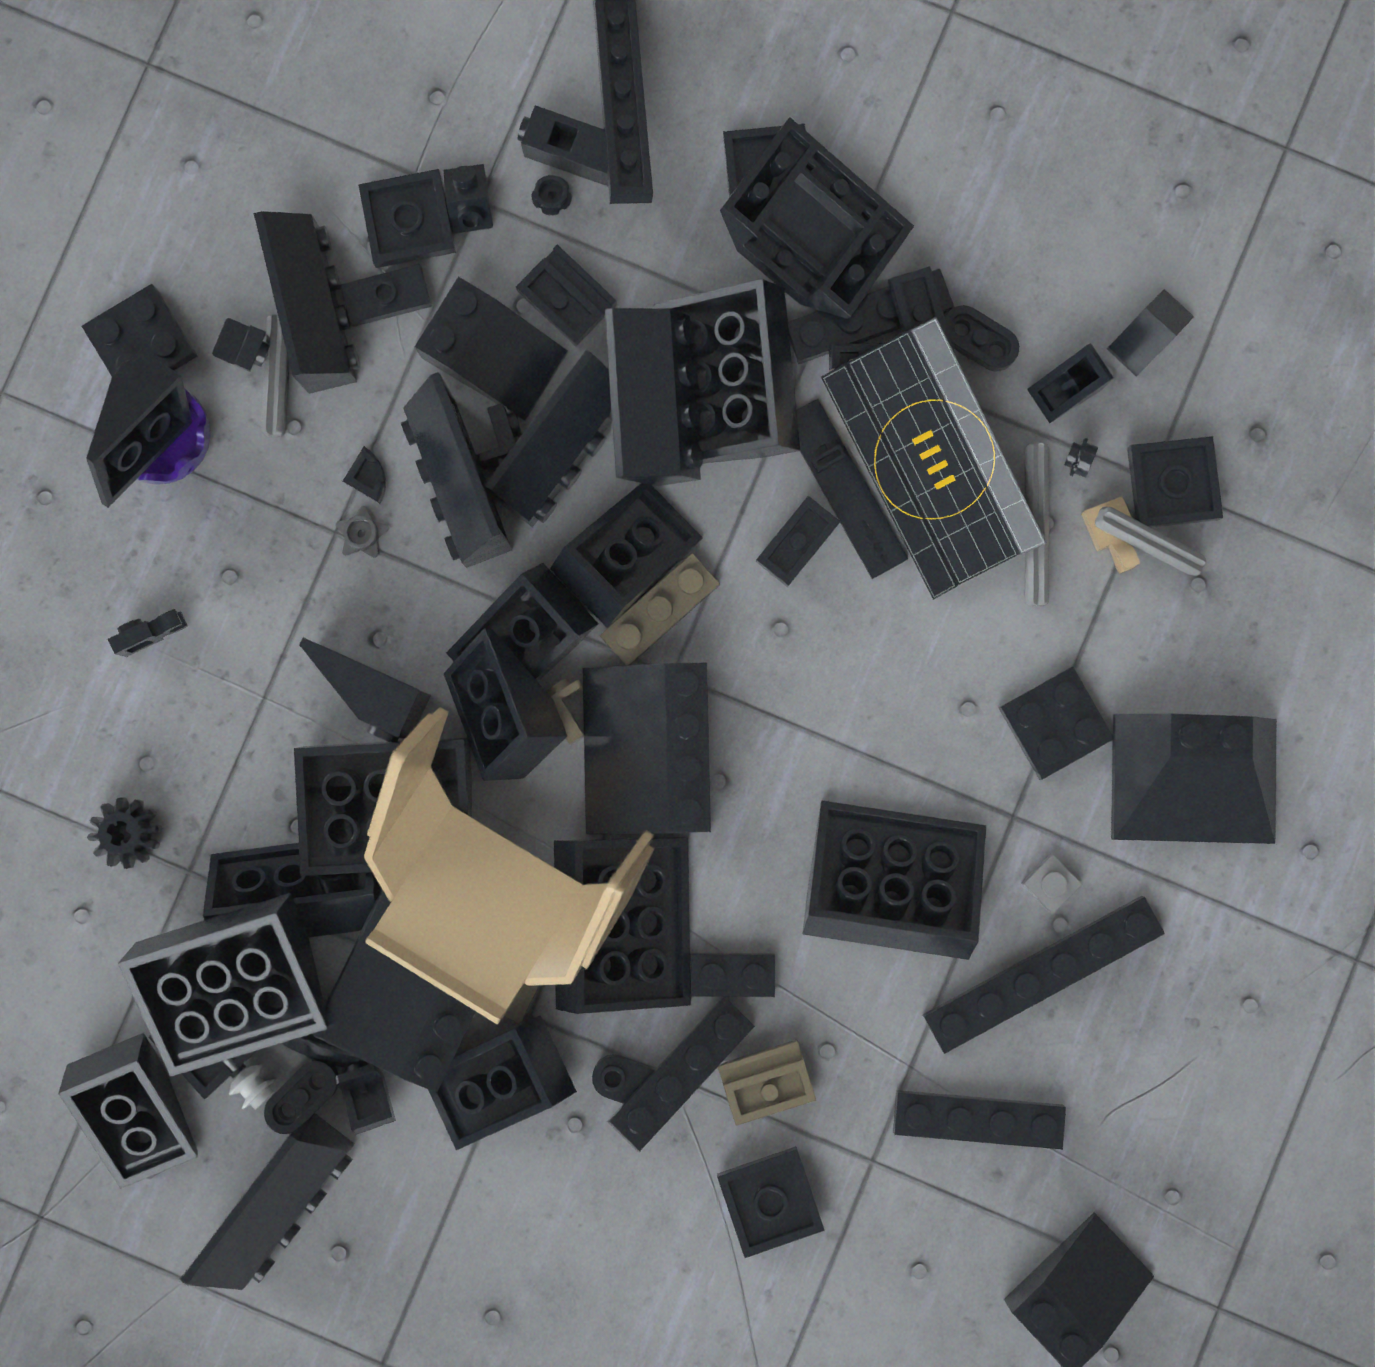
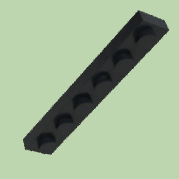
[593,0,653,204]
[923,896,1165,1054]

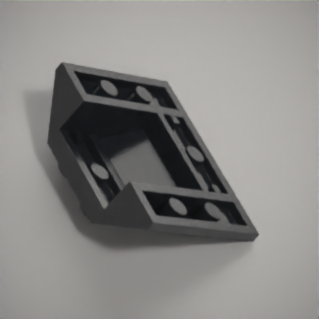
[720,117,914,319]
[1111,714,1277,844]

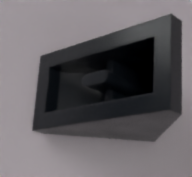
[1107,289,1194,377]
[1027,343,1114,423]

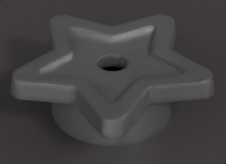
[335,506,389,558]

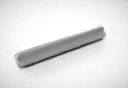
[1025,443,1049,606]

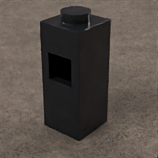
[517,105,608,186]

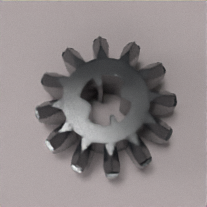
[87,797,163,869]

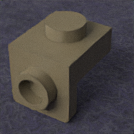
[546,678,585,746]

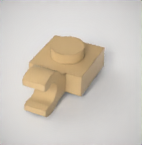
[1081,496,1140,574]

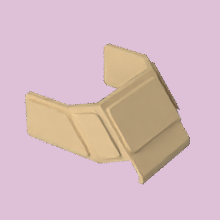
[364,707,654,1025]

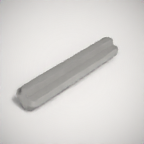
[261,315,289,437]
[1095,507,1206,576]

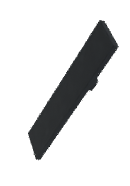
[797,399,908,579]

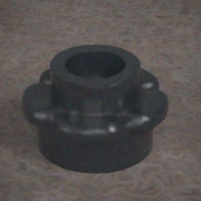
[531,175,572,216]
[1064,438,1098,478]

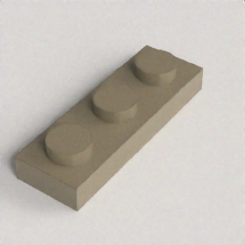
[600,553,720,666]

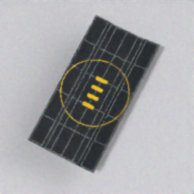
[821,317,1046,600]

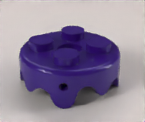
[137,388,211,485]

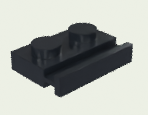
[516,244,617,347]

